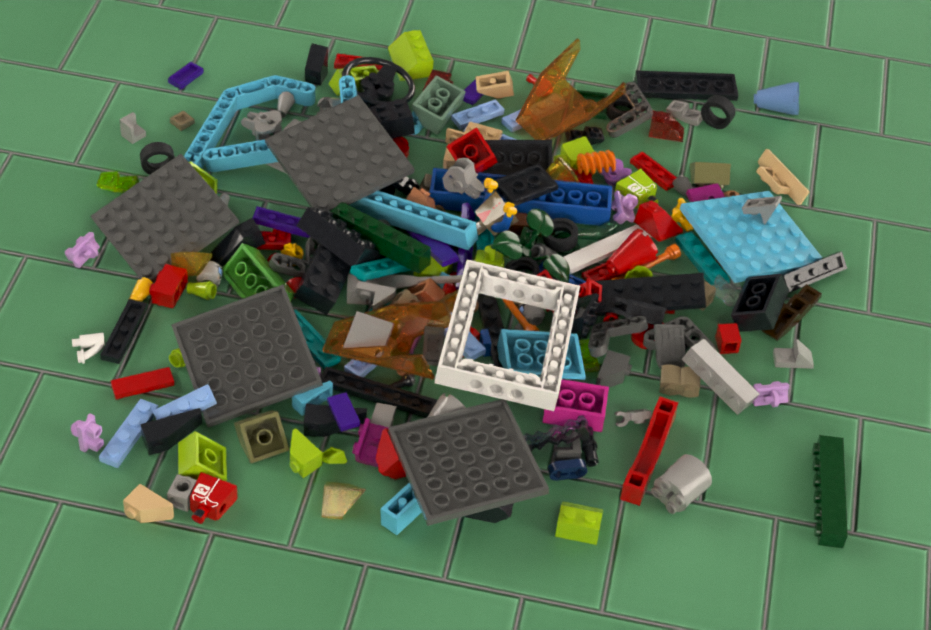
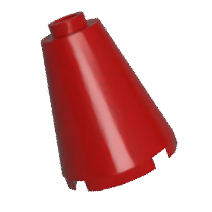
[606,228,659,276]

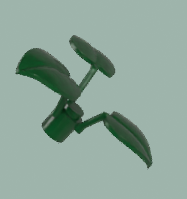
[491,209,570,283]

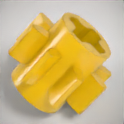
[281,243,304,266]

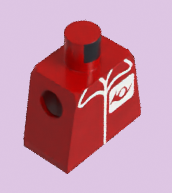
[190,472,238,524]

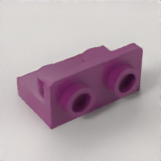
[352,418,388,467]

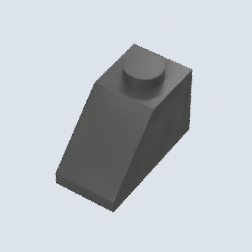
[596,350,632,388]

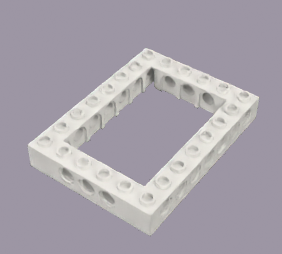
[435,260,580,411]

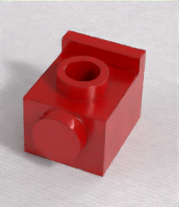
[578,278,602,303]

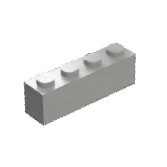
[682,339,759,415]

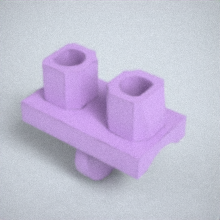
[611,190,638,225]
[65,232,100,268]
[753,381,790,407]
[71,413,104,453]

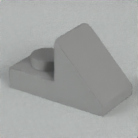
[742,196,782,225]
[356,281,396,312]
[773,339,814,369]

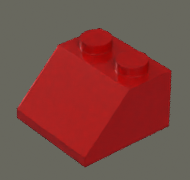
[446,127,497,173]

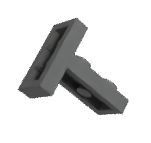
[422,322,445,366]

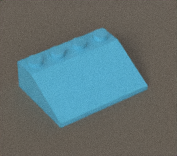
[497,329,586,380]

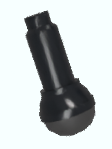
[390,373,416,388]

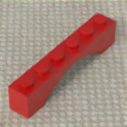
[620,396,679,506]

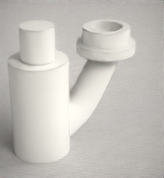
[72,333,105,364]

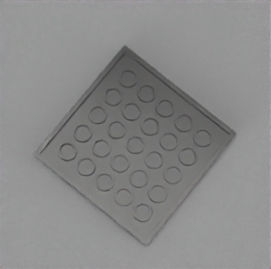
[265,95,414,211]
[90,154,240,283]
[171,284,323,428]
[388,399,549,526]

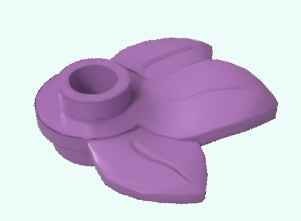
[601,158,632,186]

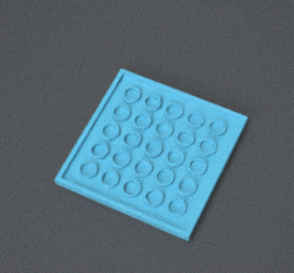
[680,191,822,283]

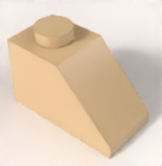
[476,71,514,99]
[123,484,174,523]

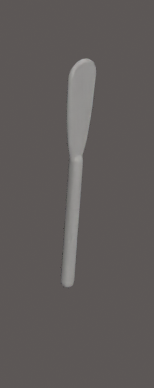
[373,275,463,289]

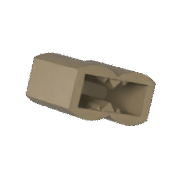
[659,365,701,398]

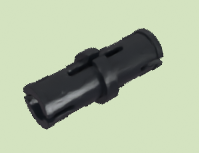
[581,426,599,467]

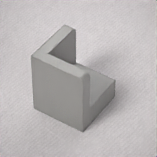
[120,112,146,144]

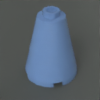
[754,82,799,116]

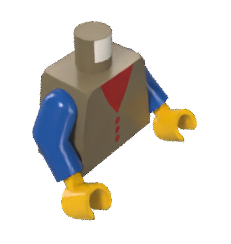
[475,178,519,235]

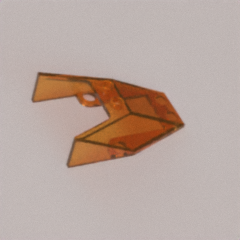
[516,38,626,140]
[322,300,452,380]

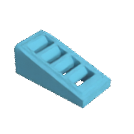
[292,381,333,416]

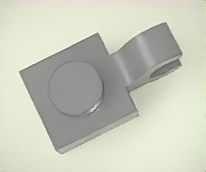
[615,409,652,427]

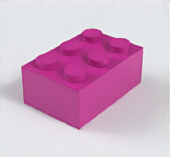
[543,379,609,432]

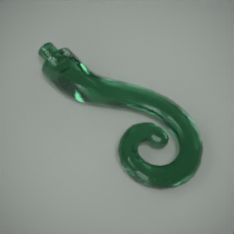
[553,221,619,257]

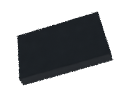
[493,164,559,207]

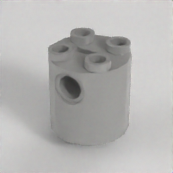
[651,454,712,514]

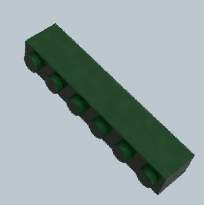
[331,202,431,274]
[812,435,848,548]

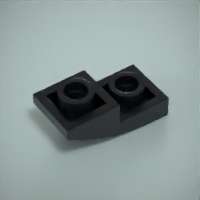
[565,126,605,145]

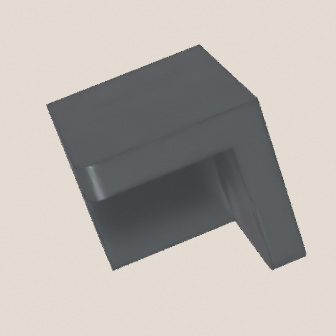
[554,438,582,461]

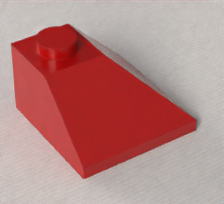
[634,200,684,242]
[375,428,407,479]

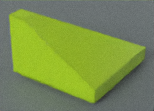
[322,447,348,464]

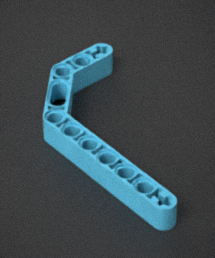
[184,75,315,169]
[203,75,358,172]

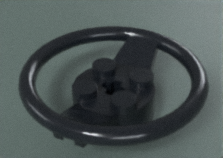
[342,57,415,107]

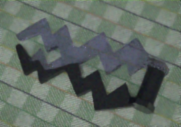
[524,415,589,452]

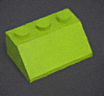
[388,30,434,81]

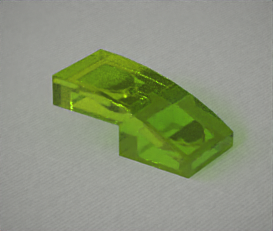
[97,171,139,193]
[579,339,600,373]

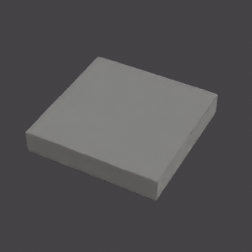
[343,311,394,361]

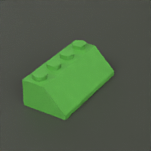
[223,243,295,302]

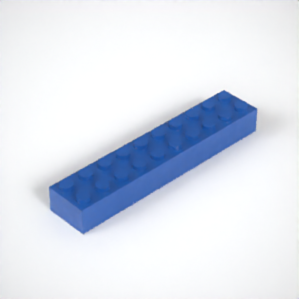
[430,168,612,227]

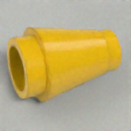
[128,277,154,302]

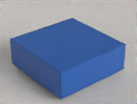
[479,329,491,357]

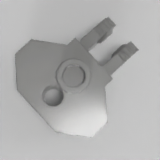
[241,110,282,141]
[442,158,485,199]

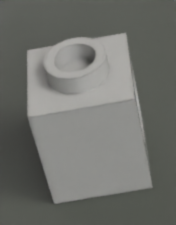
[167,474,197,512]

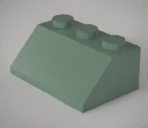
[411,75,466,135]

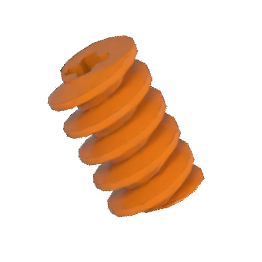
[577,150,616,175]

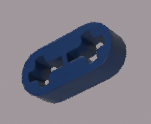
[548,459,588,481]

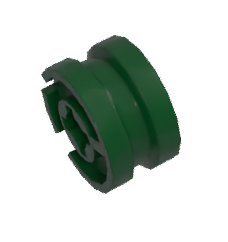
[519,226,538,250]

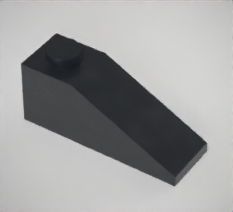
[207,218,265,267]
[304,404,367,437]
[140,408,202,455]

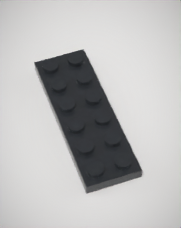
[635,70,739,101]
[592,273,706,316]

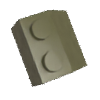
[690,162,731,189]
[234,410,289,463]

